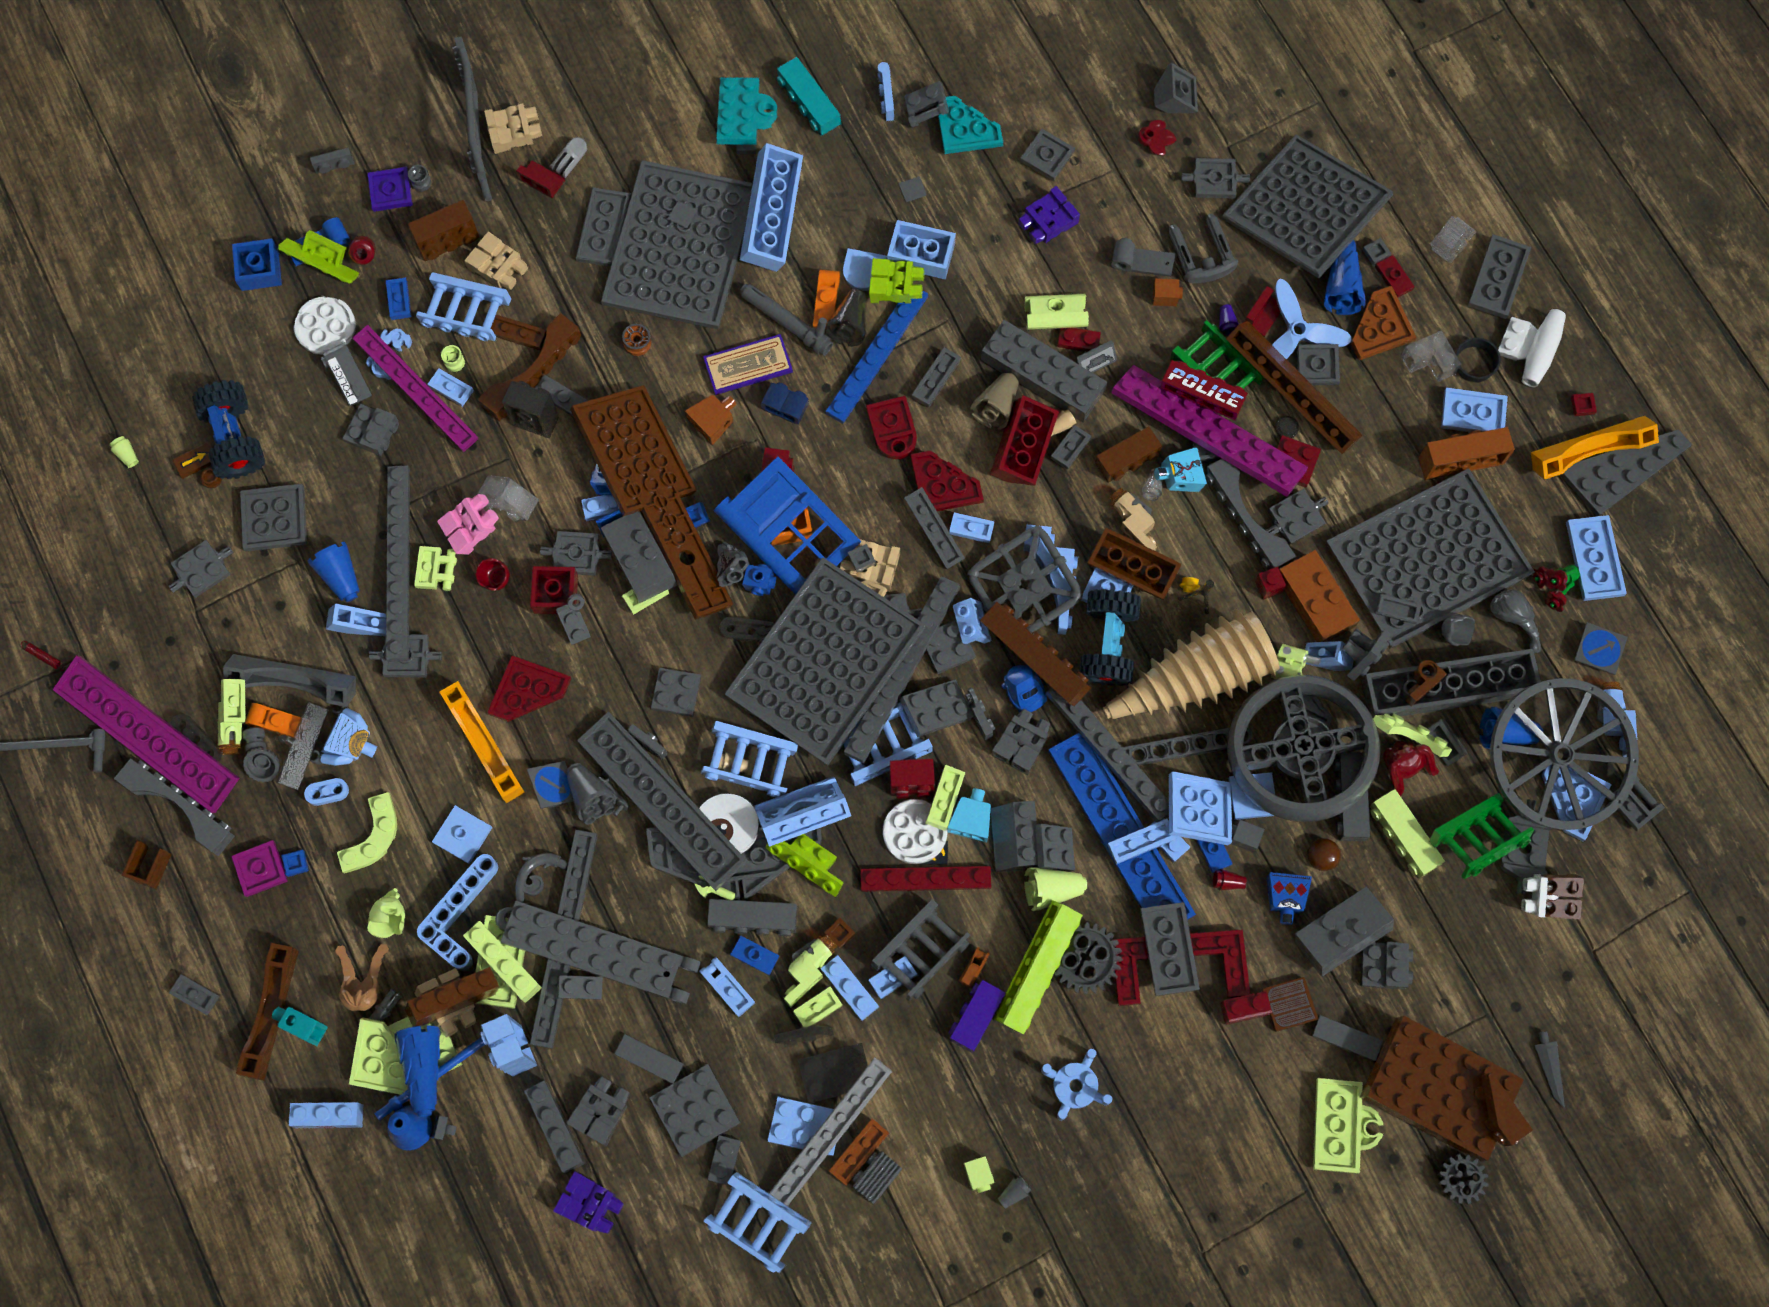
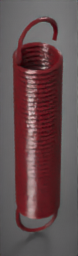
[21,641,65,671]

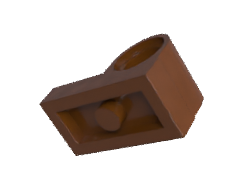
[1405,660,1447,707]

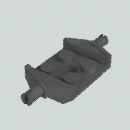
[1501,799,1551,895]

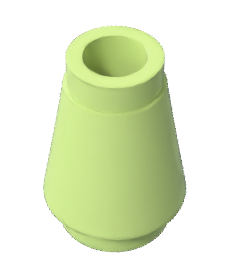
[110,436,139,468]

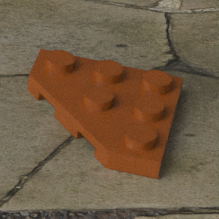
[1351,286,1417,361]

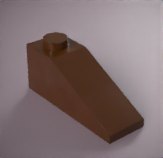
[1481,1073,1533,1146]

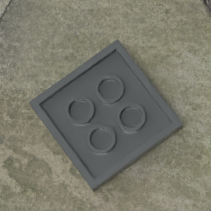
[240,484,307,552]
[650,1064,740,1157]

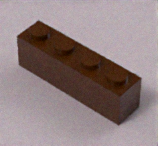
[405,967,499,1027]

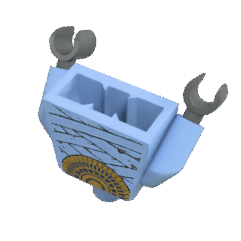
[310,705,377,766]

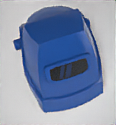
[1001,665,1047,713]

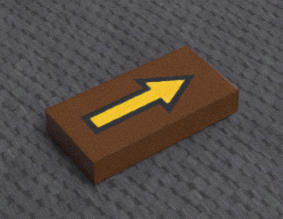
[173,441,214,479]

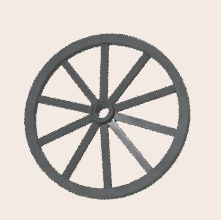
[1490,678,1639,830]

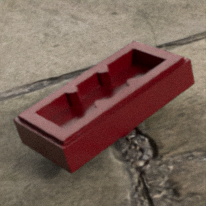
[1375,255,1415,298]

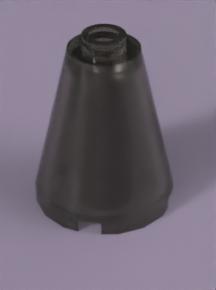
[826,289,867,347]

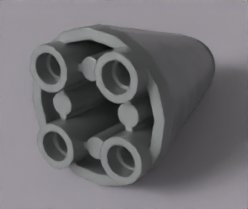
[566,763,617,825]

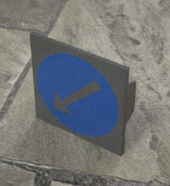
[1574,622,1628,675]
[526,761,573,809]

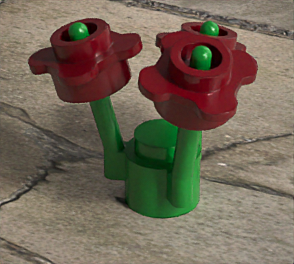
[1533,565,1580,612]

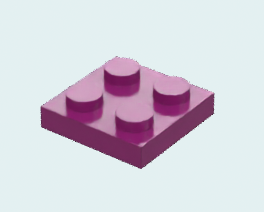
[232,840,288,897]

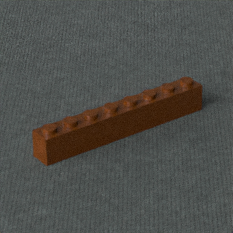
[1226,321,1363,454]

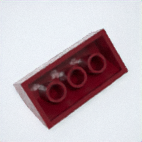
[990,395,1059,486]

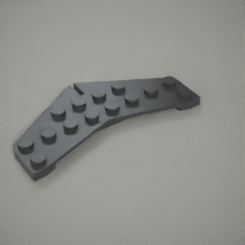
[646,806,822,901]

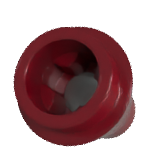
[1213,869,1247,891]

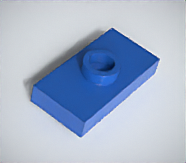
[1196,840,1233,874]
[731,936,780,976]

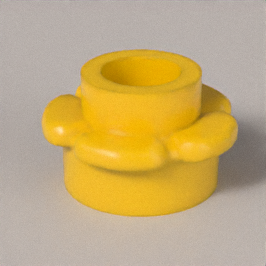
[1179,577,1200,593]

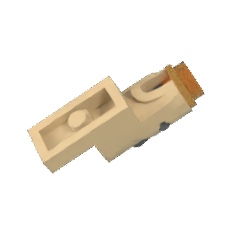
[1109,488,1157,551]

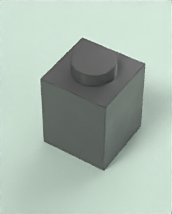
[1231,820,1264,853]

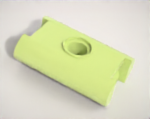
[1024,294,1088,330]

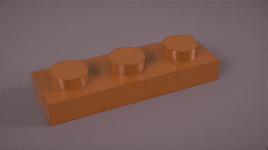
[829,1118,889,1186]

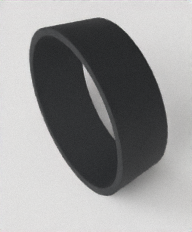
[1455,337,1501,383]

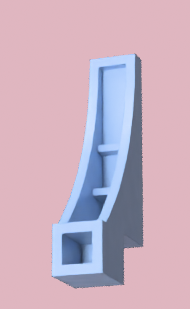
[1024,524,1078,635]

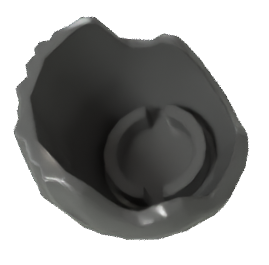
[1441,614,1475,646]

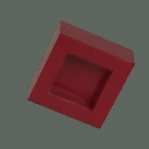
[1571,393,1597,416]

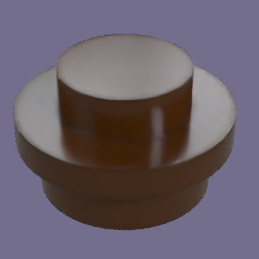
[201,468,222,489]

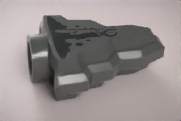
[717,542,749,587]

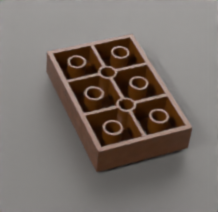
[1360,1016,1524,1161]

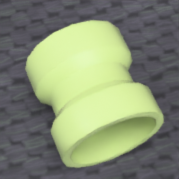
[441,345,465,372]

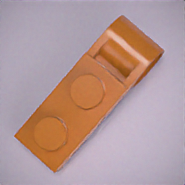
[813,269,840,329]
[245,703,313,742]

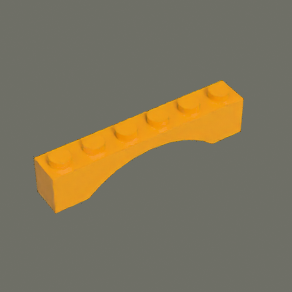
[1531,416,1659,480]
[440,681,525,803]

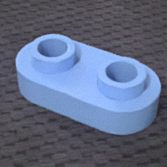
[304,778,349,806]

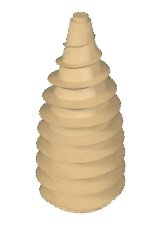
[1103,609,1279,719]

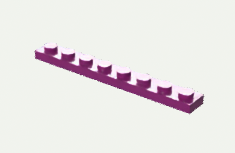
[353,325,479,452]

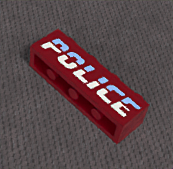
[1160,360,1248,421]

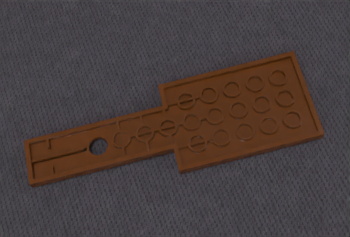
[570,385,733,620]

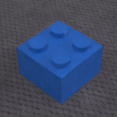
[232,239,282,291]

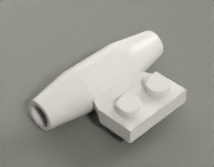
[1498,309,1566,387]

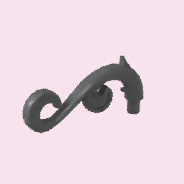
[495,853,569,932]

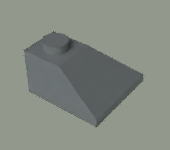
[1154,63,1198,113]

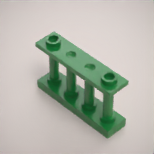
[1170,320,1264,389]
[1429,793,1534,879]

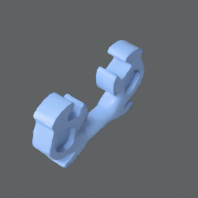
[366,329,412,380]

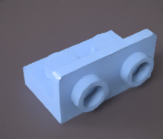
[953,598,992,644]

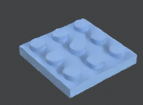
[1169,771,1232,845]

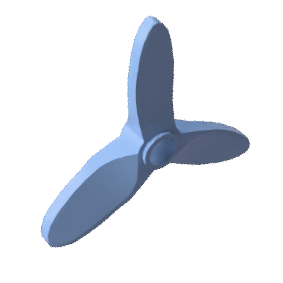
[1272,279,1352,359]

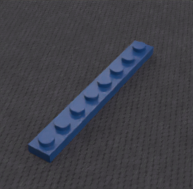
[826,291,928,424]

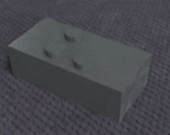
[601,512,677,603]
[1295,886,1394,977]

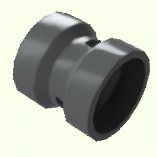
[408,164,431,192]
[243,728,267,754]

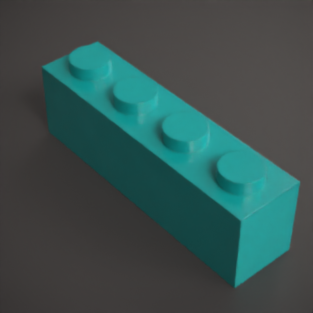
[777,57,841,136]

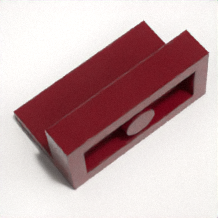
[516,161,565,198]
[1245,286,1281,337]

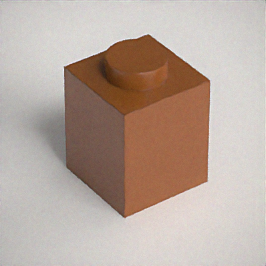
[1153,278,1183,306]

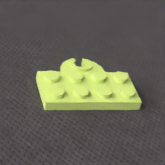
[1313,1078,1383,1174]

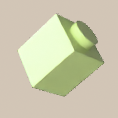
[964,1156,994,1193]

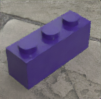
[949,980,1006,1053]

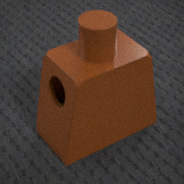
[685,395,737,445]

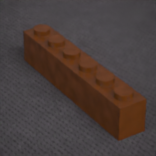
[980,602,1091,706]

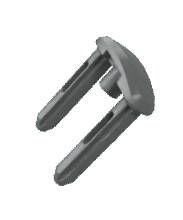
[1169,214,1238,284]

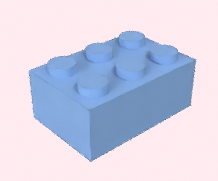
[887,220,956,279]

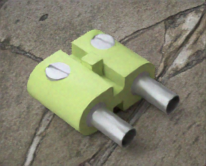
[1271,644,1321,679]

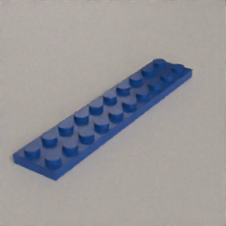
[1048,733,1196,920]

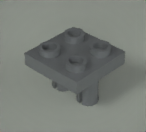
[1341,628,1391,681]

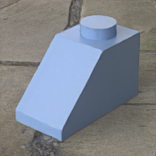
[1305,641,1354,671]

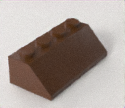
[1087,528,1181,600]

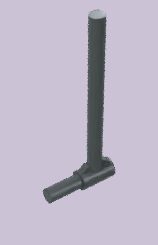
[0,729,105,773]

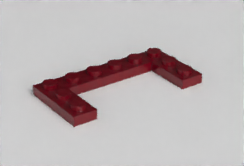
[1111,930,1250,1006]

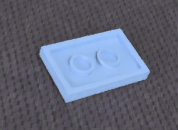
[1441,388,1508,432]
[768,1097,836,1156]

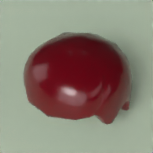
[475,558,510,591]

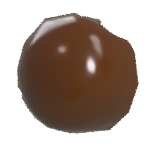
[1307,838,1341,871]

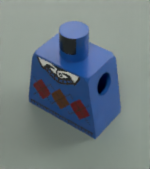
[1267,872,1312,925]

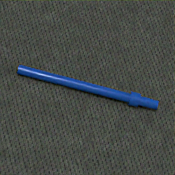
[374,1037,485,1121]

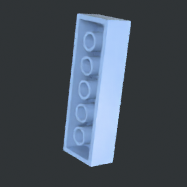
[740,143,803,272]

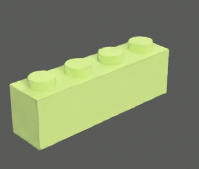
[1370,789,1445,879]
[463,921,542,1003]

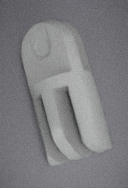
[550,137,587,178]

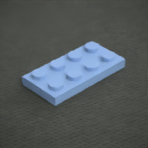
[1566,515,1627,601]

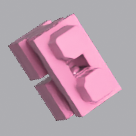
[437,494,499,555]

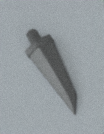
[1534,1031,1565,1108]

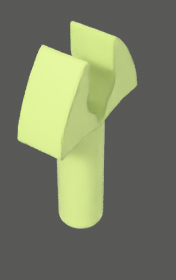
[695,875,735,900]

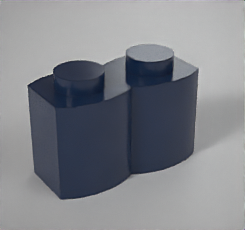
[761,382,809,424]

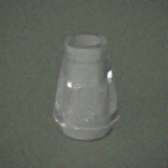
[1142,469,1162,501]

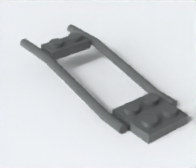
[452,36,492,201]

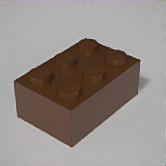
[408,200,480,261]

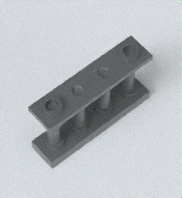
[871,899,970,1001]

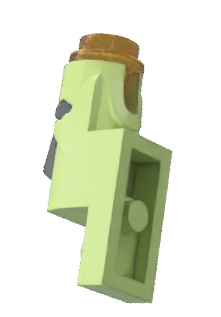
[218,679,245,755]
[784,934,837,1007]

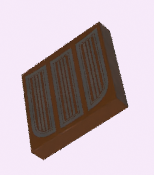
[1262,977,1318,1032]

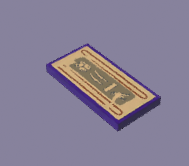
[703,334,793,395]

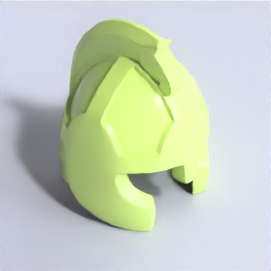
[367,888,405,938]

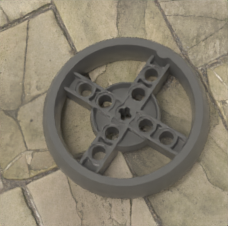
[1227,675,1380,822]

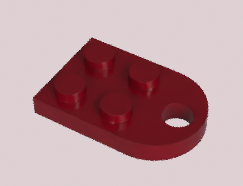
[866,396,917,459]

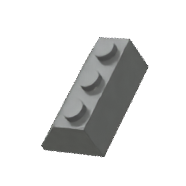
[991,801,1038,872]

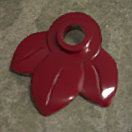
[1138,120,1176,156]

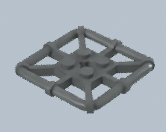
[967,525,1083,632]

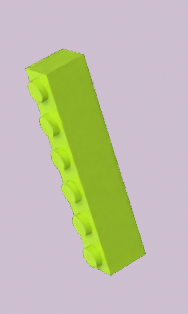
[993,900,1083,1034]

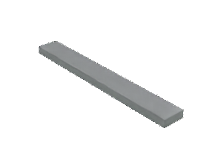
[769,1057,892,1206]

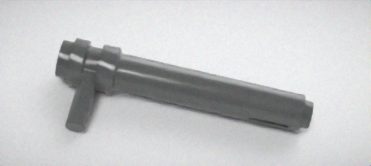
[740,283,833,356]

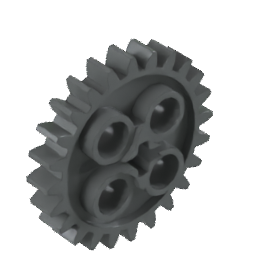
[1054,922,1123,995]

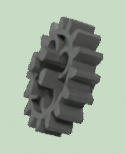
[1438,1154,1489,1205]

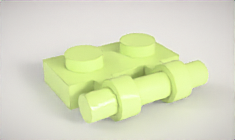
[414,546,457,591]

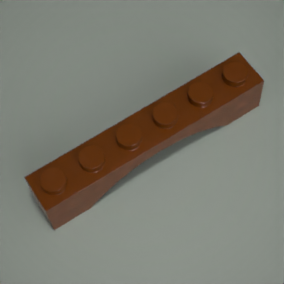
[478,313,581,422]
[236,943,299,1081]

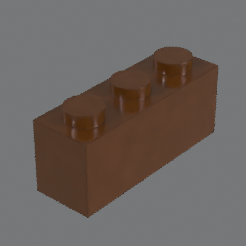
[1095,426,1162,483]

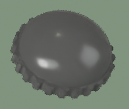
[243,747,280,782]

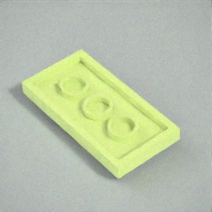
[475,915,525,1009]

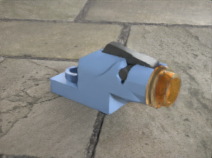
[1596,682,1637,757]

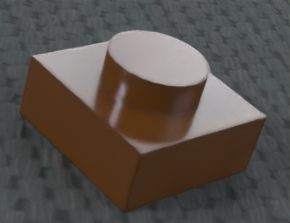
[824,918,855,949]

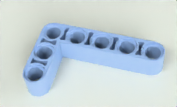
[417,854,498,971]

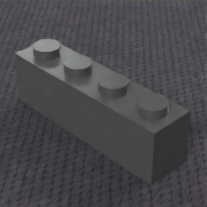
[1333,752,1370,841]
[708,899,798,936]
[524,1081,586,1174]

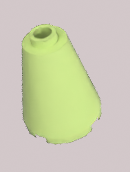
[1025,867,1087,911]

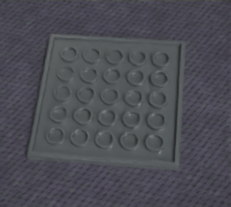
[1222,134,1393,278]

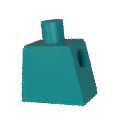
[272,1006,328,1046]

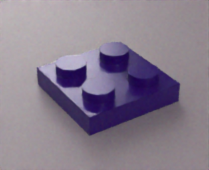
[368,167,413,212]

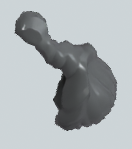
[1490,589,1542,653]

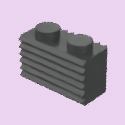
[852,1151,902,1205]

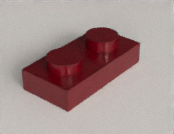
[1058,328,1101,352]

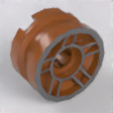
[622,324,651,356]

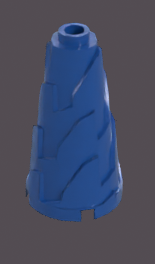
[1324,240,1366,315]
[394,1026,441,1117]

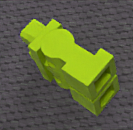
[869,258,925,303]

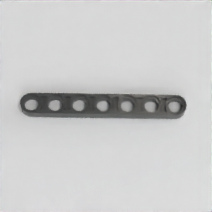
[1122,727,1252,766]

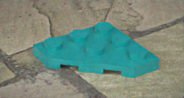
[936,96,1003,154]

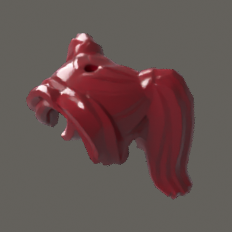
[1383,741,1439,797]

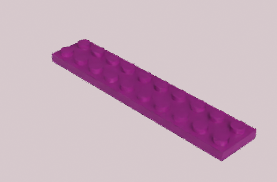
[1111,365,1308,497]
[53,655,240,813]

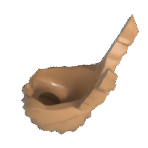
[335,944,389,1011]

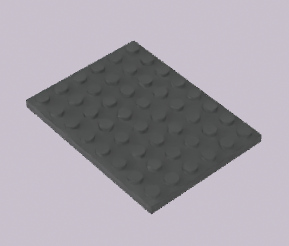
[601,160,753,330]
[1325,468,1535,649]
[725,558,926,765]

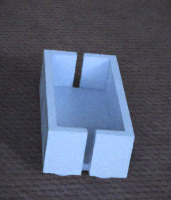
[480,1014,537,1077]

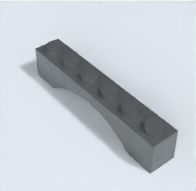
[1205,459,1296,571]
[223,654,356,707]
[114,758,235,857]

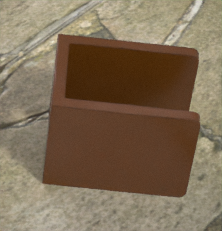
[122,840,171,890]

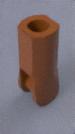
[959,947,990,988]

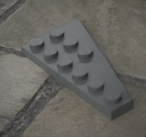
[1560,429,1692,517]

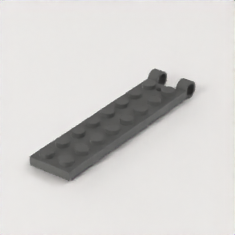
[501,901,701,1004]

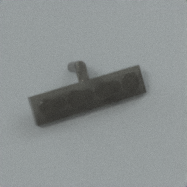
[274,702,328,790]

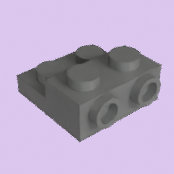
[343,404,399,456]
[1361,942,1413,990]

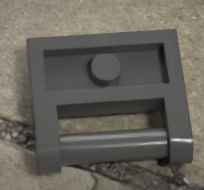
[905,81,949,128]
[1607,775,1665,831]

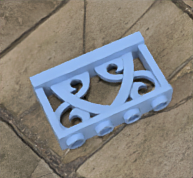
[754,777,851,847]

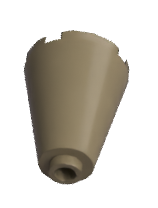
[970,373,1019,430]

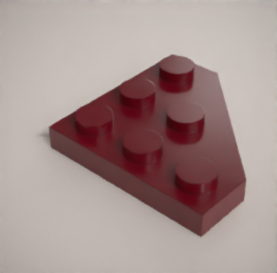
[911,451,984,511]
[487,656,572,722]

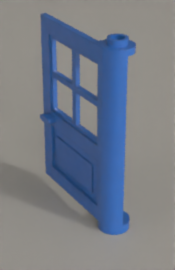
[713,457,861,595]

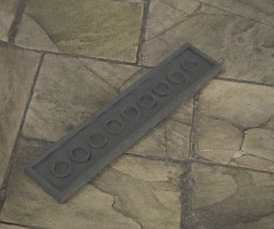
[577,711,748,891]

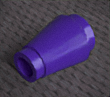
[1219,304,1239,336]

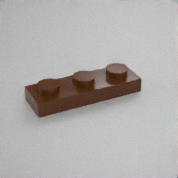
[490,314,547,350]

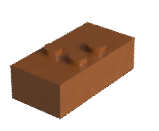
[1418,427,1515,480]
[1279,550,1360,642]

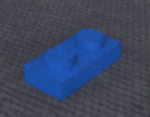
[386,277,412,320]

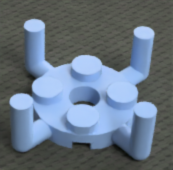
[1041,1049,1112,1121]

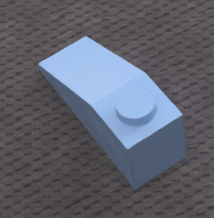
[326,604,386,636]

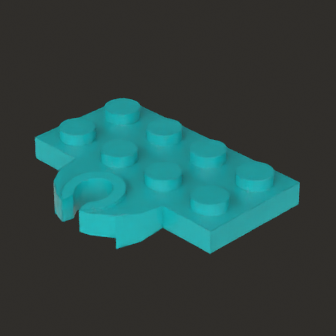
[717,78,777,145]

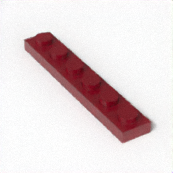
[861,866,991,892]

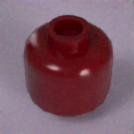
[348,236,376,265]

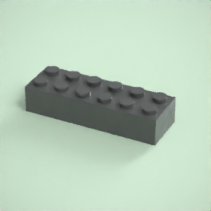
[981,320,1107,423]

